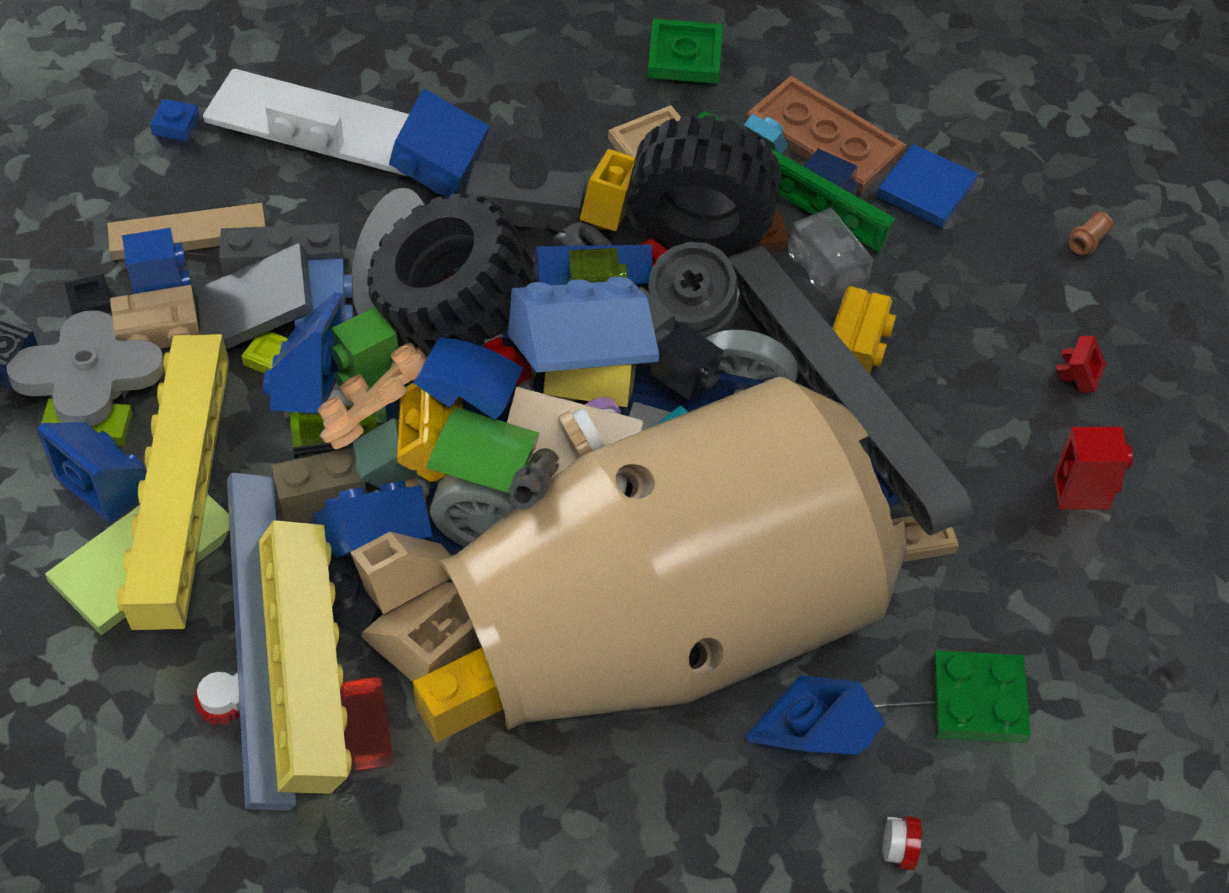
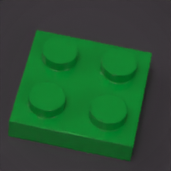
[647,18,723,84]
[932,650,1031,743]

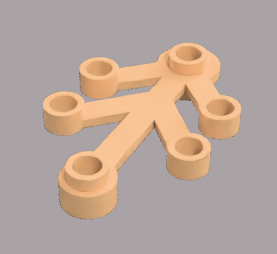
[317,343,427,449]

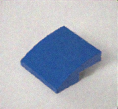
[413,337,523,421]

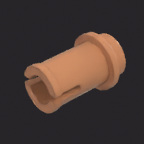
[1069,211,1114,255]

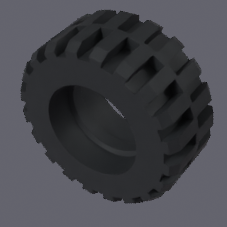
[627,115,782,255]
[367,193,534,354]

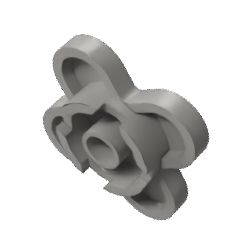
[7,311,164,426]

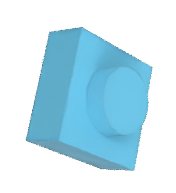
[744,113,788,154]

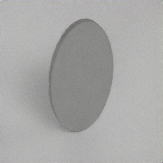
[352,188,425,315]

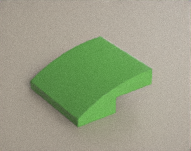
[427,407,539,494]

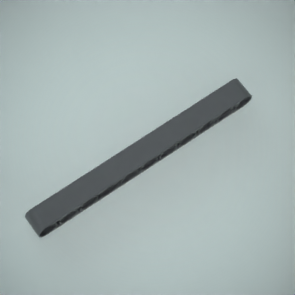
[728,245,973,536]

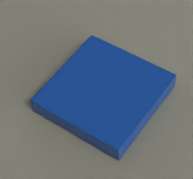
[877,144,979,228]

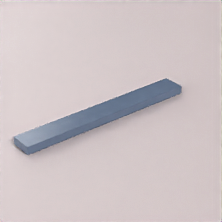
[227,472,296,811]

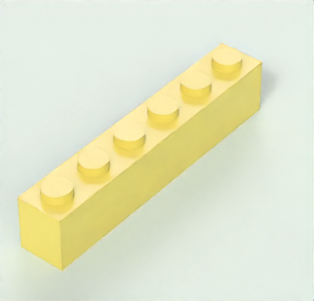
[259,520,352,794]

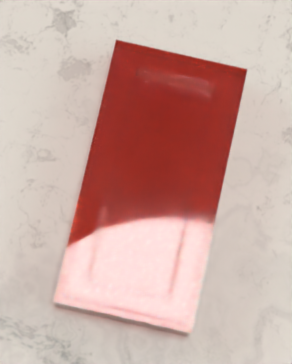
[340,676,394,771]

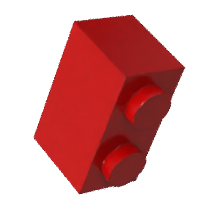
[1054,427,1133,510]

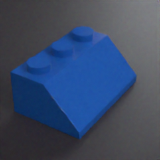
[263,292,343,413]

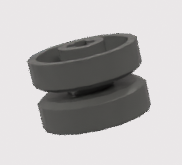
[648,242,741,338]

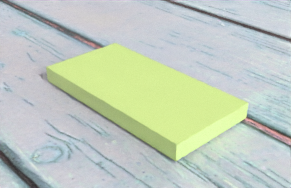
[45,494,230,636]

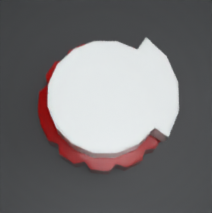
[194,672,240,725]
[882,816,922,870]

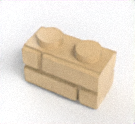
[110,285,201,349]

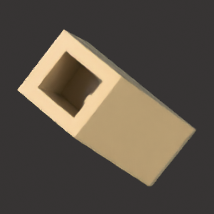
[351,531,451,614]

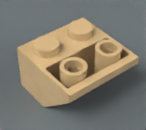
[361,582,480,682]

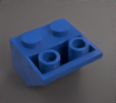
[312,481,433,558]

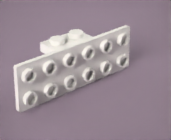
[203,69,409,176]

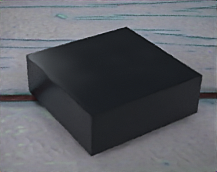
[64,274,112,315]

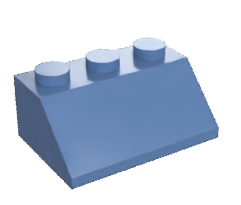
[508,277,659,372]

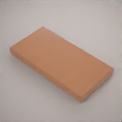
[746,76,907,193]

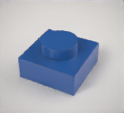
[150,99,200,141]

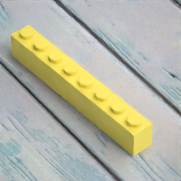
[117,334,230,630]

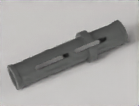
[508,448,559,510]

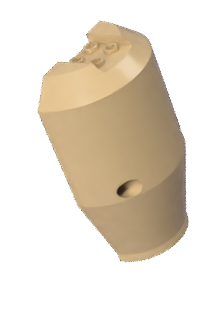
[440,377,906,730]

